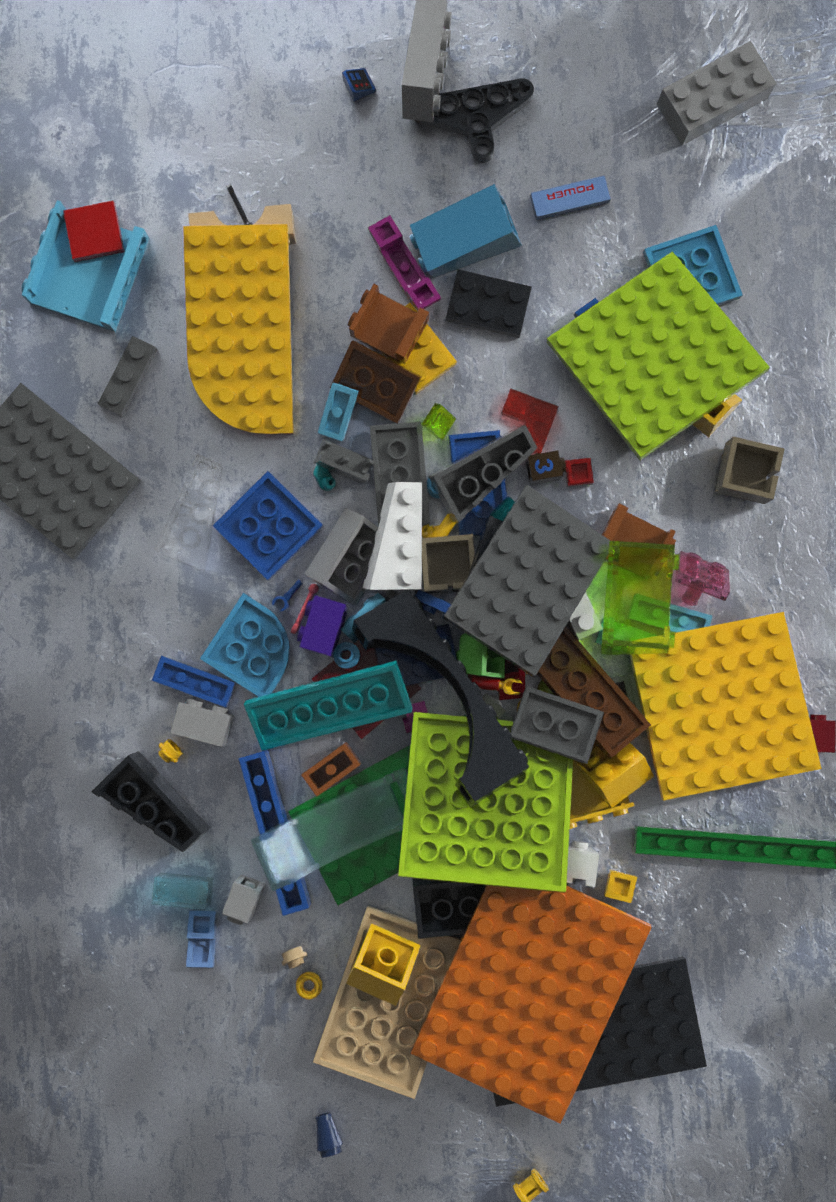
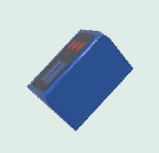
[342,68,376,102]

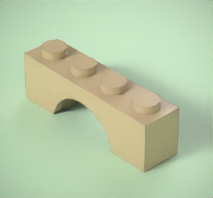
[188,204,296,245]

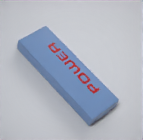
[530,176,611,220]

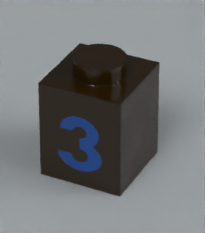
[525,450,566,486]

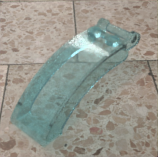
[250,767,408,891]

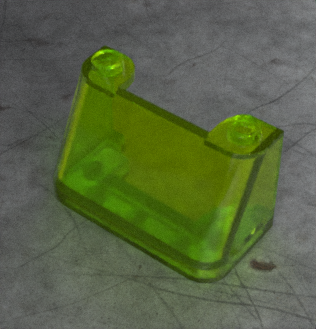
[601,541,680,655]

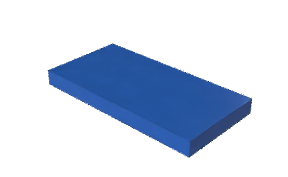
[449,430,507,536]

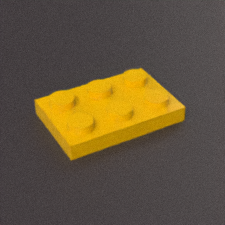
[386,302,457,395]

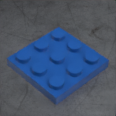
[212,471,324,581]

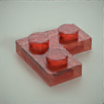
[501,389,559,454]

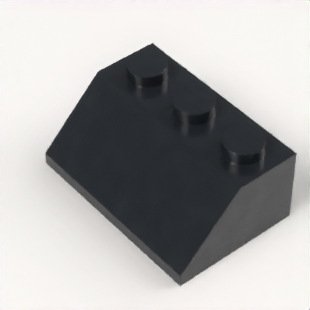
[412,878,486,939]

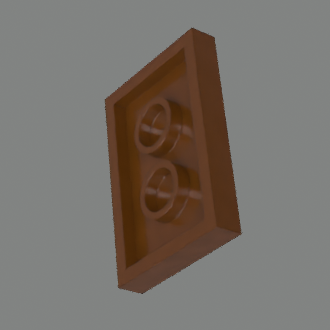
[330,340,422,423]

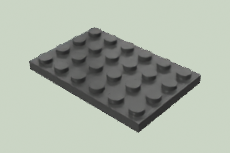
[0,383,141,559]
[442,485,615,677]

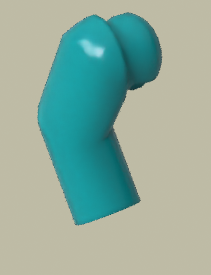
[313,465,336,491]

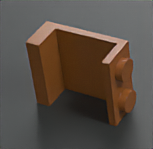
[348,284,429,365]
[602,503,676,580]

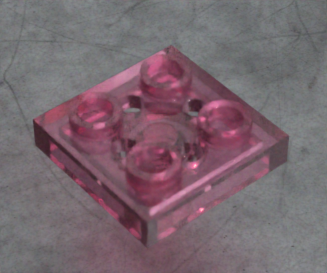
[675,551,730,606]

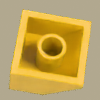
[346,923,420,1006]

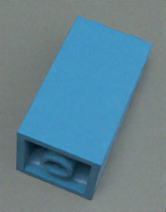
[409,184,522,278]

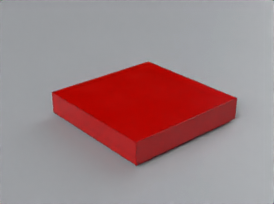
[63,200,125,262]

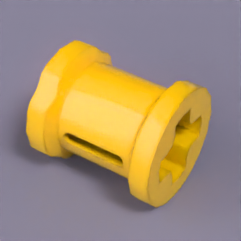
[513,1168,549,1202]

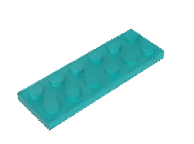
[244,661,413,751]

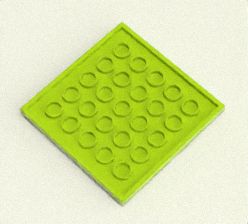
[547,251,770,461]
[398,712,573,893]

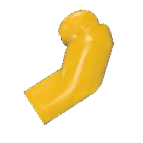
[422,514,456,538]

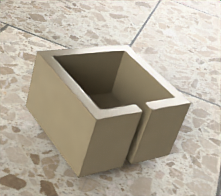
[714,436,785,504]
[422,534,475,594]

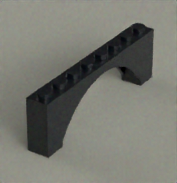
[352,590,529,808]

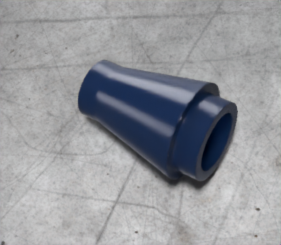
[315,1112,343,1158]

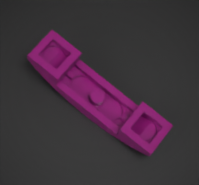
[368,215,441,311]

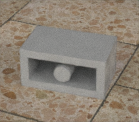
[170,699,234,747]
[222,874,266,925]

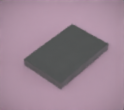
[510,686,604,765]

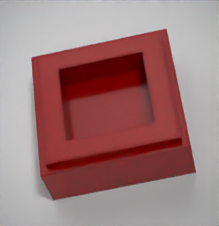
[565,458,594,487]

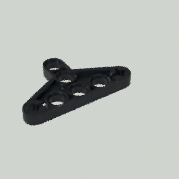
[415,78,534,163]

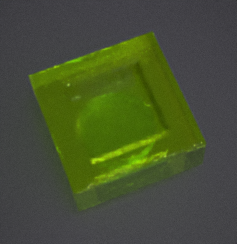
[422,403,456,440]

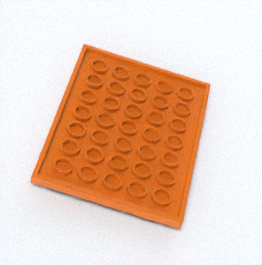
[411,885,652,1124]

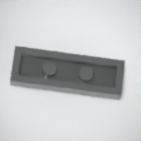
[98,336,157,417]

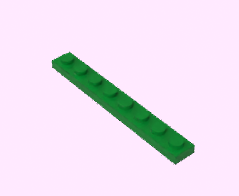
[634,826,836,869]

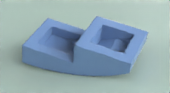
[186,911,216,968]

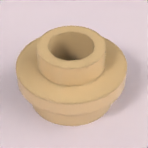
[281,946,308,969]

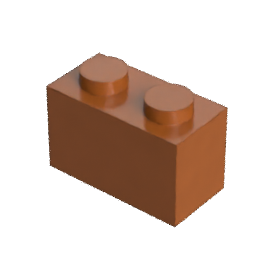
[301,742,362,797]

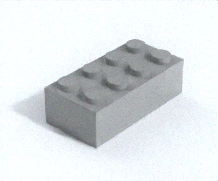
[402,0,452,122]
[657,41,777,146]

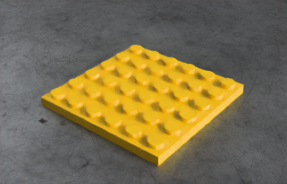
[627,612,822,800]

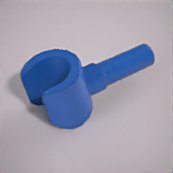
[272,579,303,612]

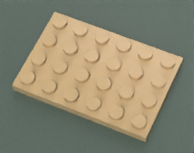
[313,905,462,1099]

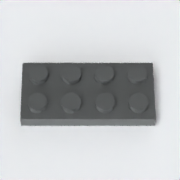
[370,421,430,527]

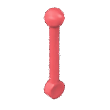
[291,584,319,634]

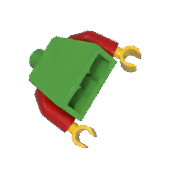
[456,633,522,695]

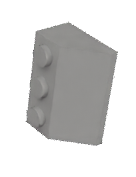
[305,508,378,606]

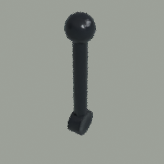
[226,184,253,225]

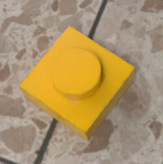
[604,869,637,903]

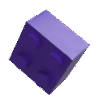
[297,595,349,658]

